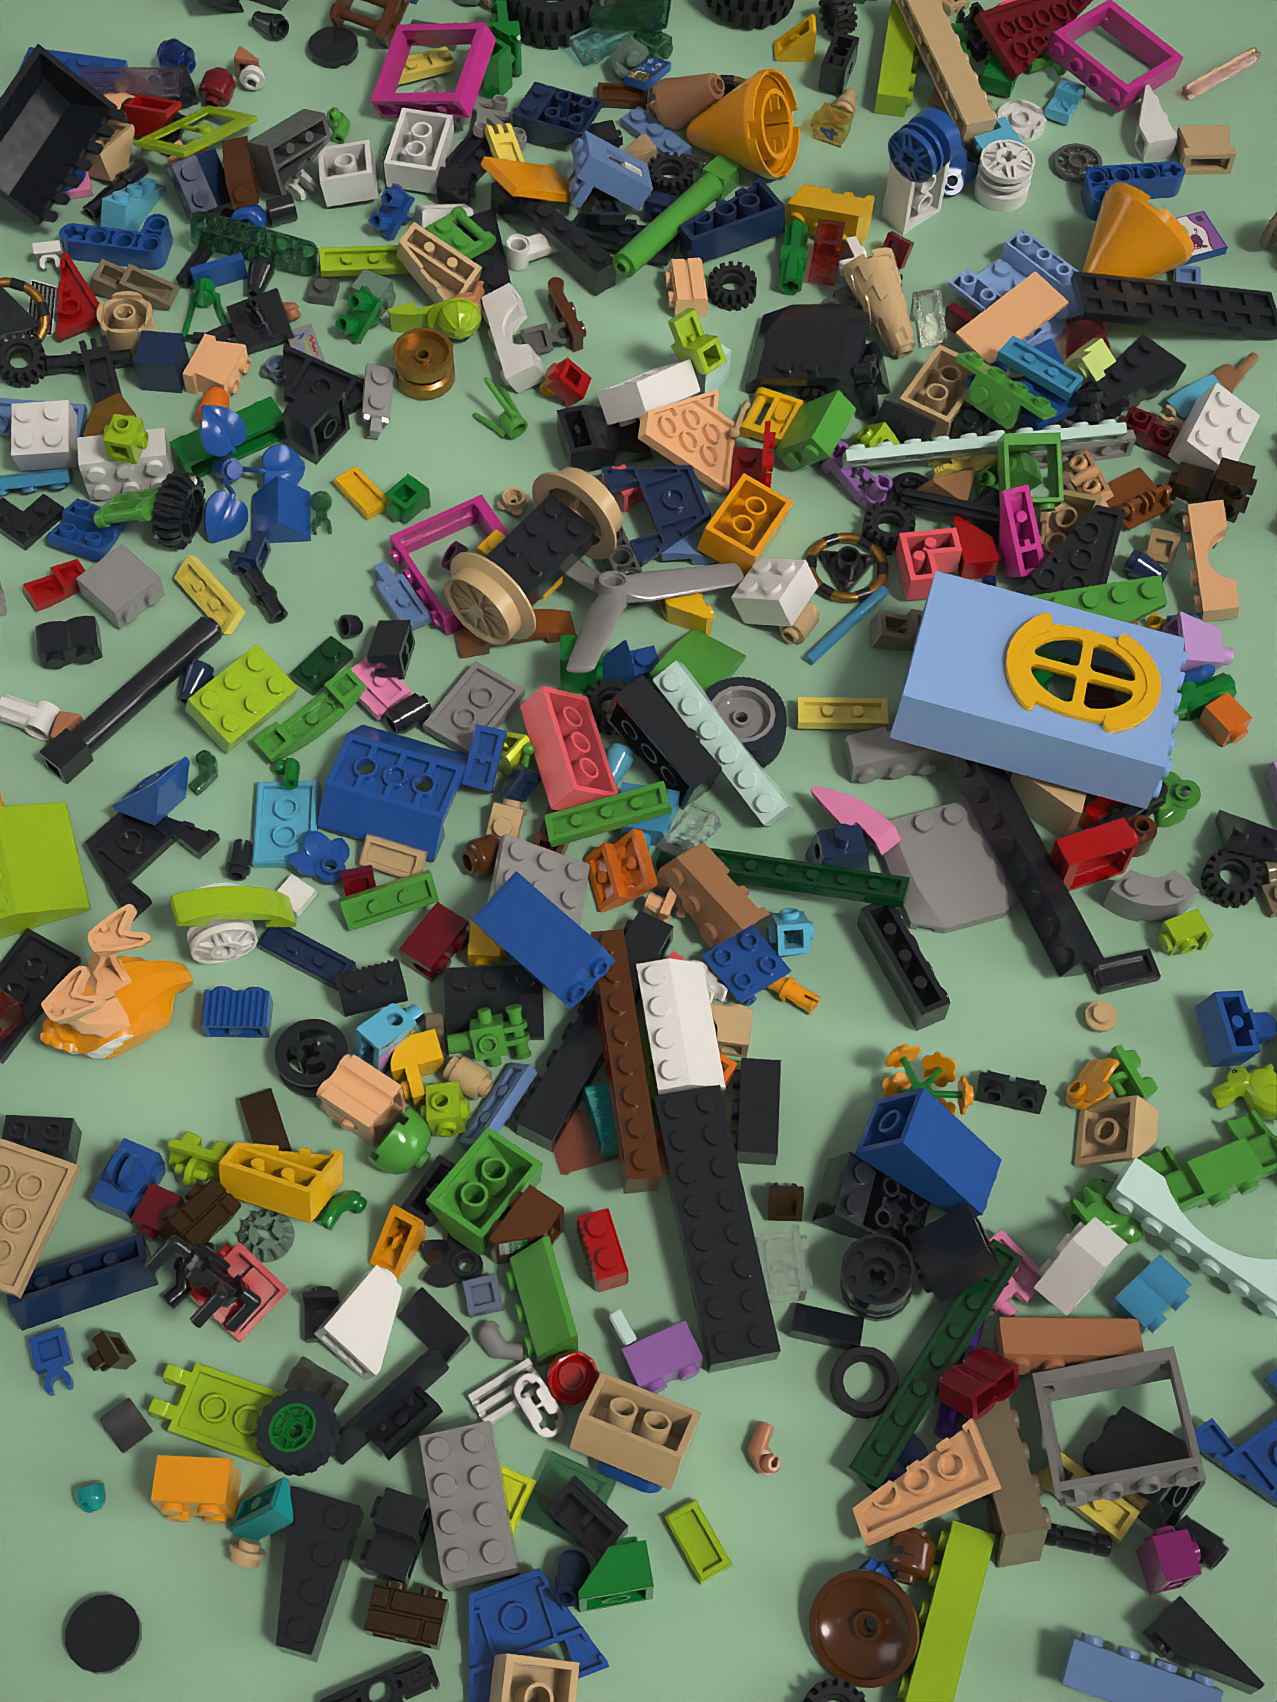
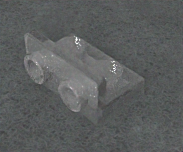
[756,1224,812,1303]

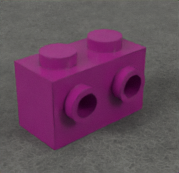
[1136,1526,1202,1595]

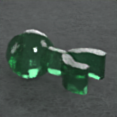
[310,491,333,535]

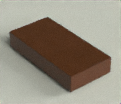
[597,82,648,110]

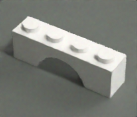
[481,283,546,394]

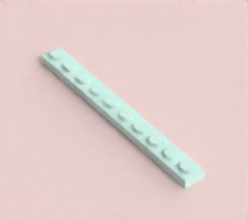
[841,419,1127,469]

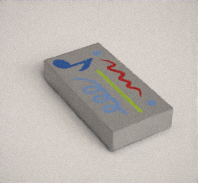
[287,324,326,362]

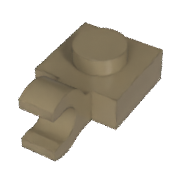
[1258,860,1277,918]

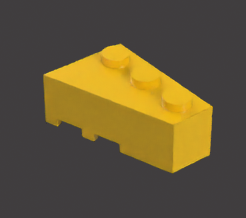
[785,184,875,250]

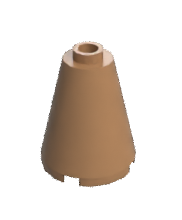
[652,73,725,131]

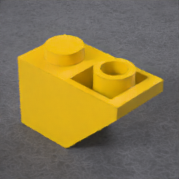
[656,592,715,635]

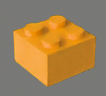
[151,1455,242,1524]

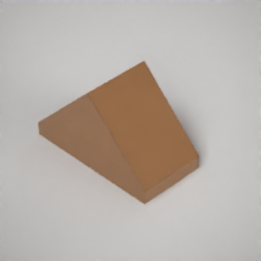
[916,468,975,516]

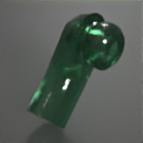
[188,750,219,796]

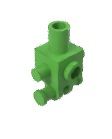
[447,1004,532,1067]

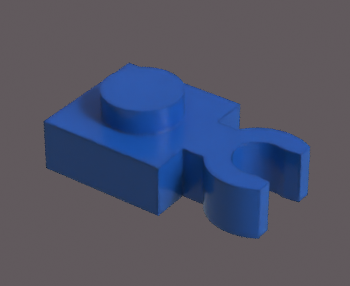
[28,1327,74,1396]

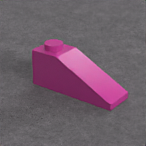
[999,484,1045,578]

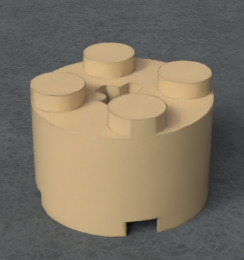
[96,291,158,355]

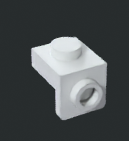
[837,236,867,283]

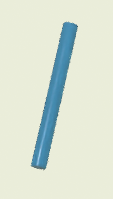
[804,585,889,665]

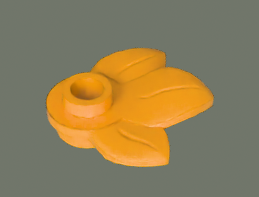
[1065,1058,1120,1110]

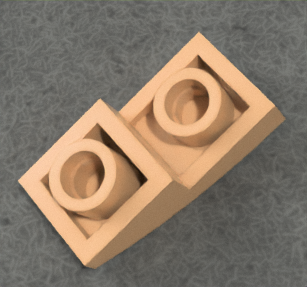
[1063,449,1114,501]

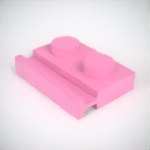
[351,657,412,721]

